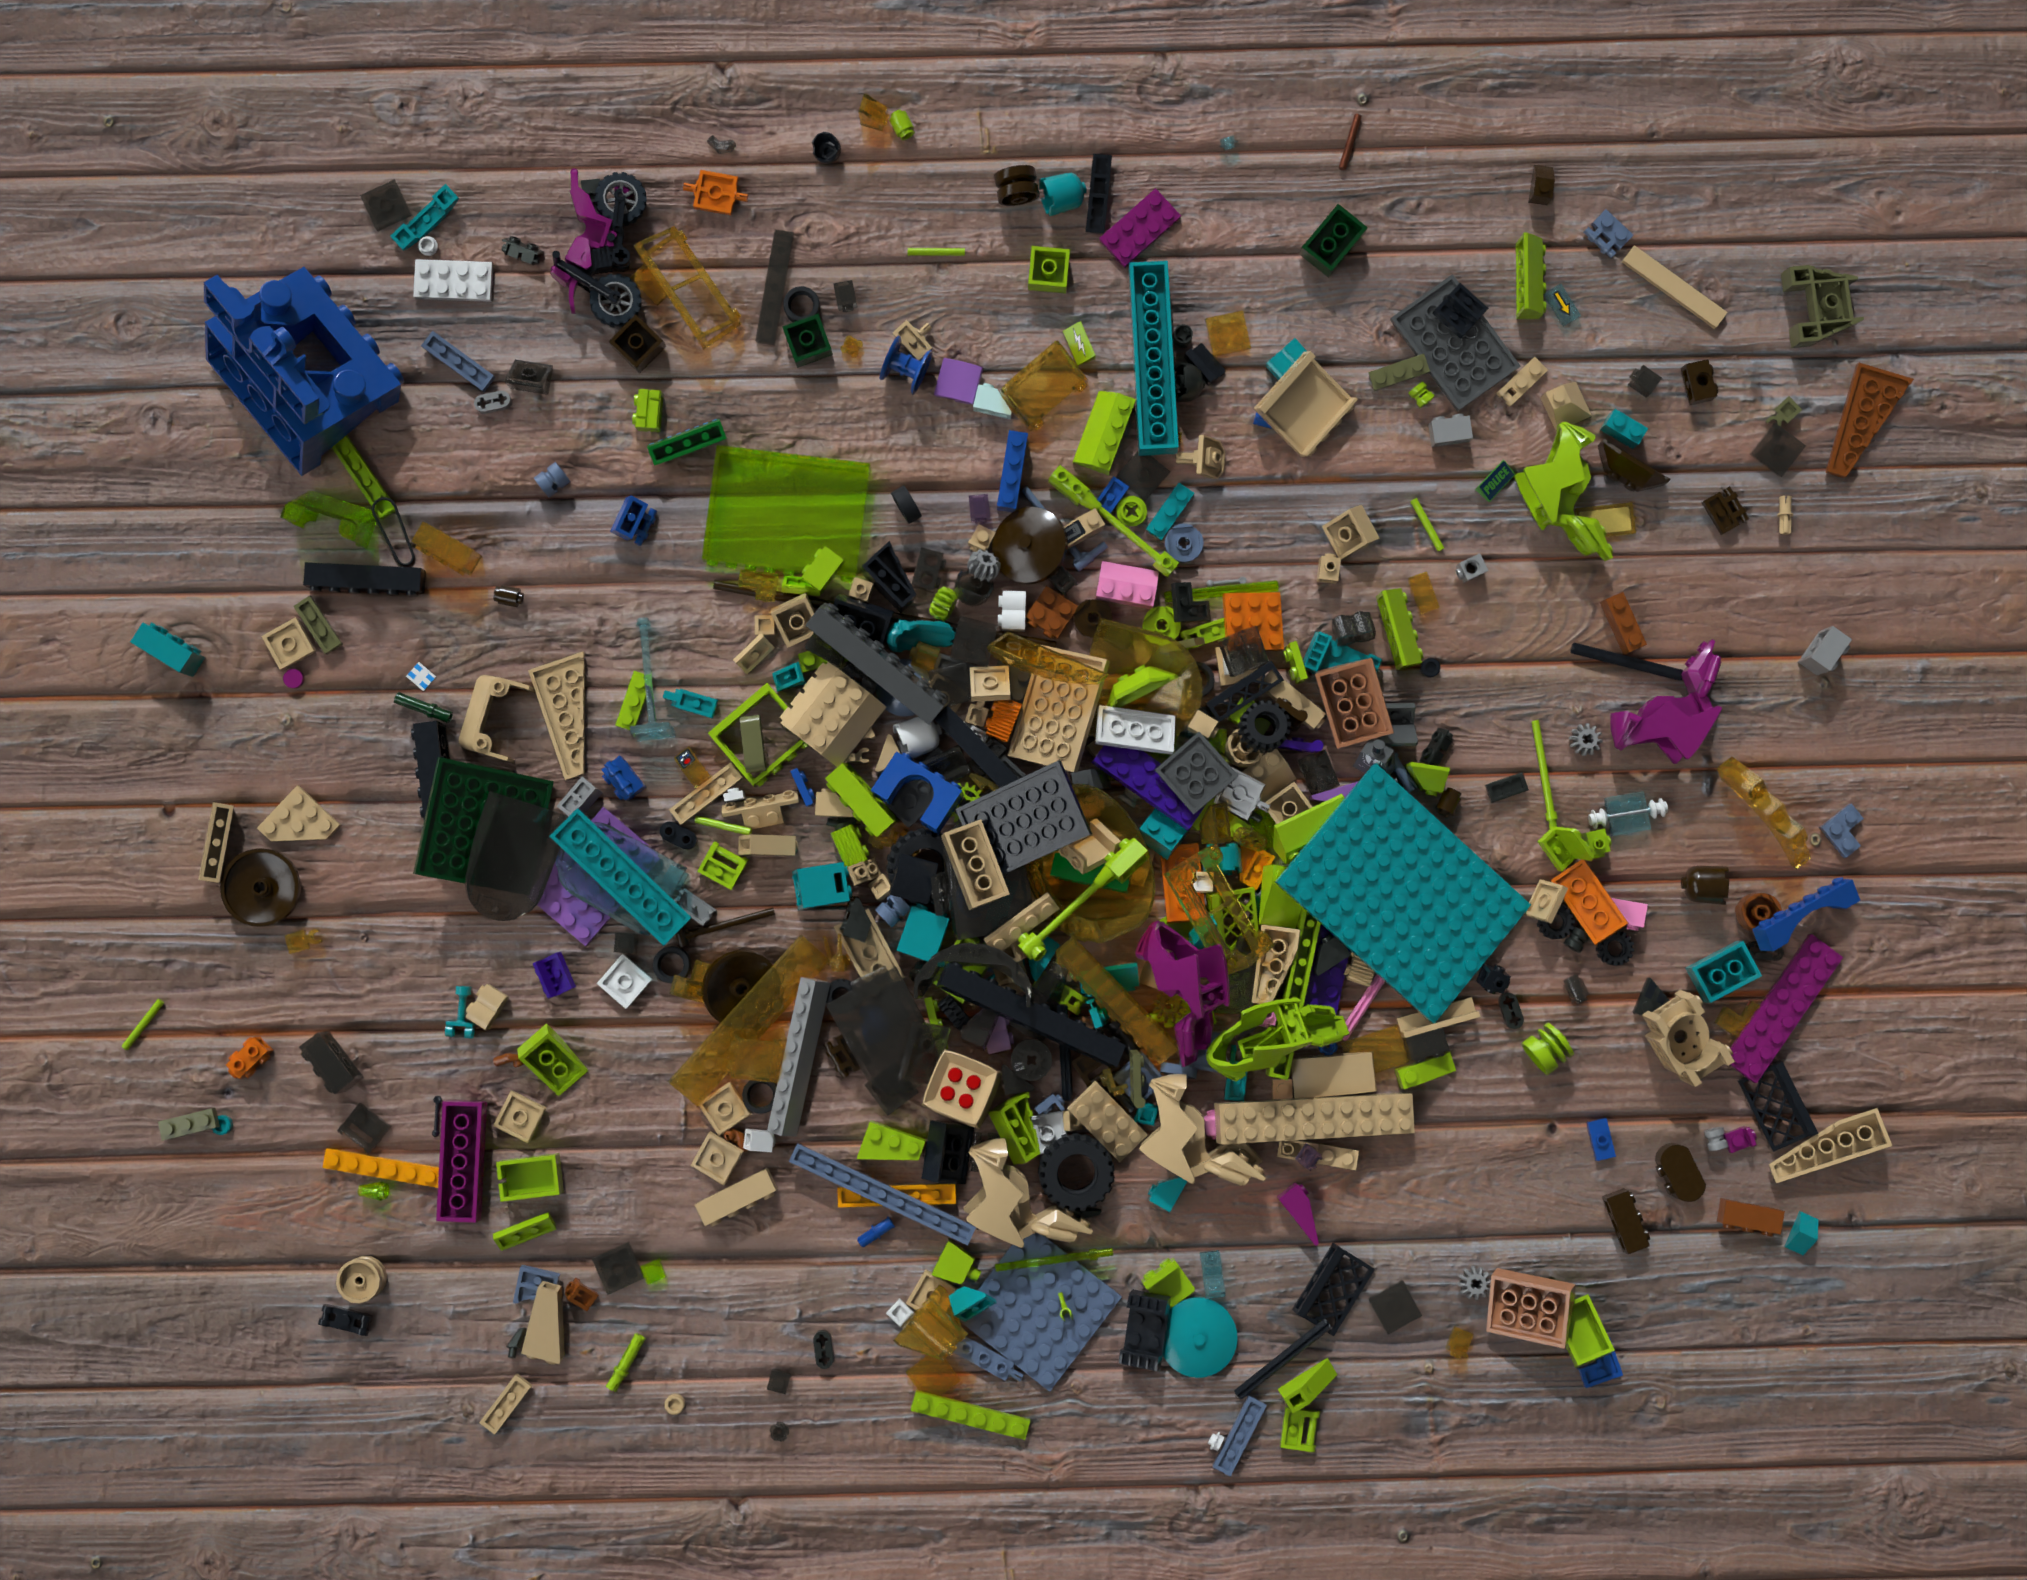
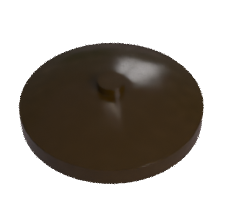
[992,507,1068,584]
[220,848,301,927]
[701,950,780,1027]

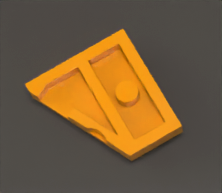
[1239,839,1276,891]

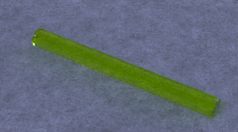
[1164,580,1279,602]

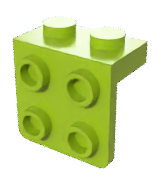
[1537,826,1595,871]
[1141,1258,1195,1309]

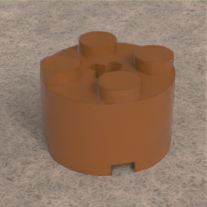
[1735,893,1782,932]

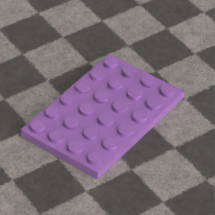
[527,807,663,946]

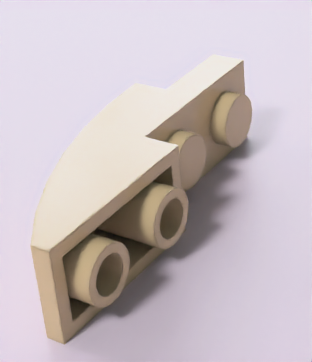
[1277,1140,1360,1170]

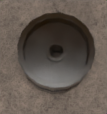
[994,165,1040,206]

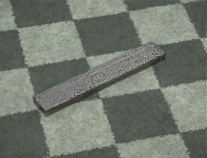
[755,229,794,345]

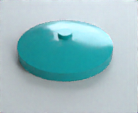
[1163,1297,1238,1378]

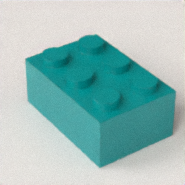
[130,622,206,677]
[1685,941,1762,1003]

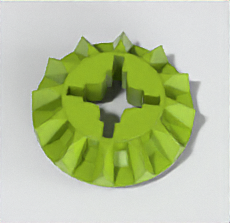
[1116,496,1147,527]

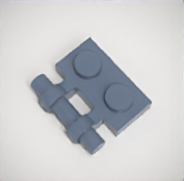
[1583,209,1633,258]

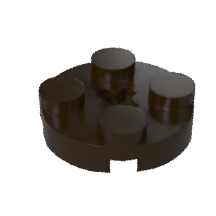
[1074,599,1113,639]

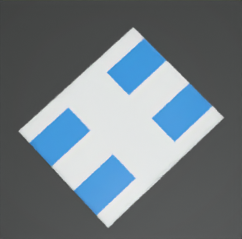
[406,662,436,691]

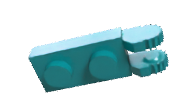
[1224,1045,1247,1101]

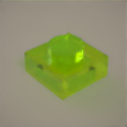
[640,1258,667,1285]

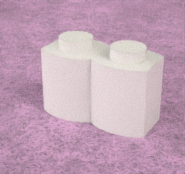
[998,591,1026,632]

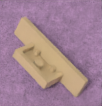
[722,790,799,829]

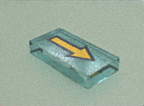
[1543,283,1581,327]

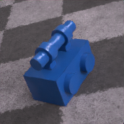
[610,495,657,546]
[601,755,646,801]

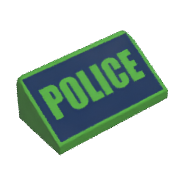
[1475,460,1515,502]

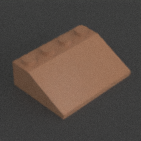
[1315,658,1394,749]
[1486,1268,1576,1349]

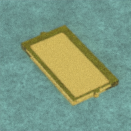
[1575,502,1636,537]

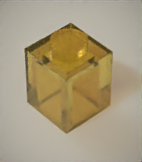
[909,641,941,672]

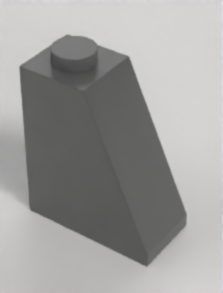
[1070,769,1112,795]

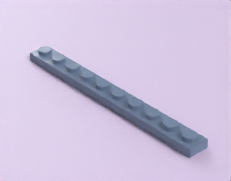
[789,1143,976,1245]

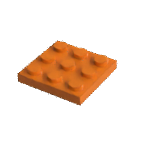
[1222,592,1284,652]

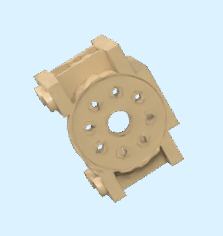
[1642,990,1735,1087]

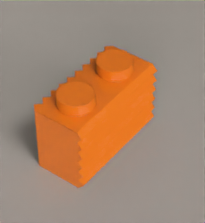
[984,700,1022,743]

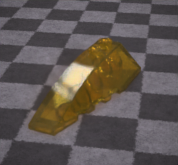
[987,632,1108,685]

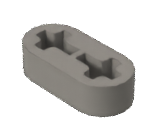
[474,391,512,414]

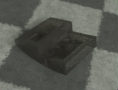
[1218,626,1269,677]

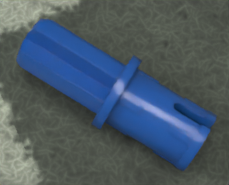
[857,1216,895,1247]

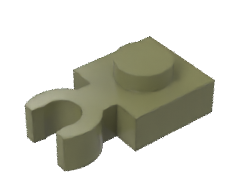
[1765,396,1802,431]

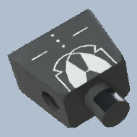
[1353,739,1395,776]

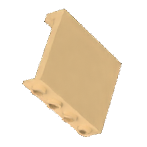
[1253,351,1358,457]

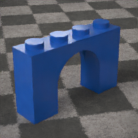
[871,751,964,835]

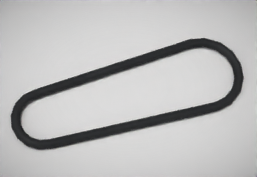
[372,497,415,566]

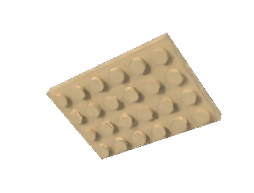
[1007,645,1110,773]

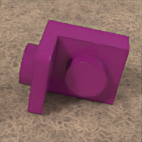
[1724,1126,1757,1153]

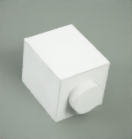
[743,1129,776,1152]

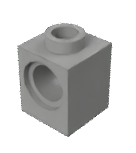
[1455,554,1489,583]

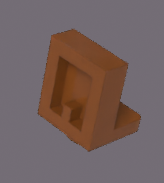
[565,1278,599,1311]

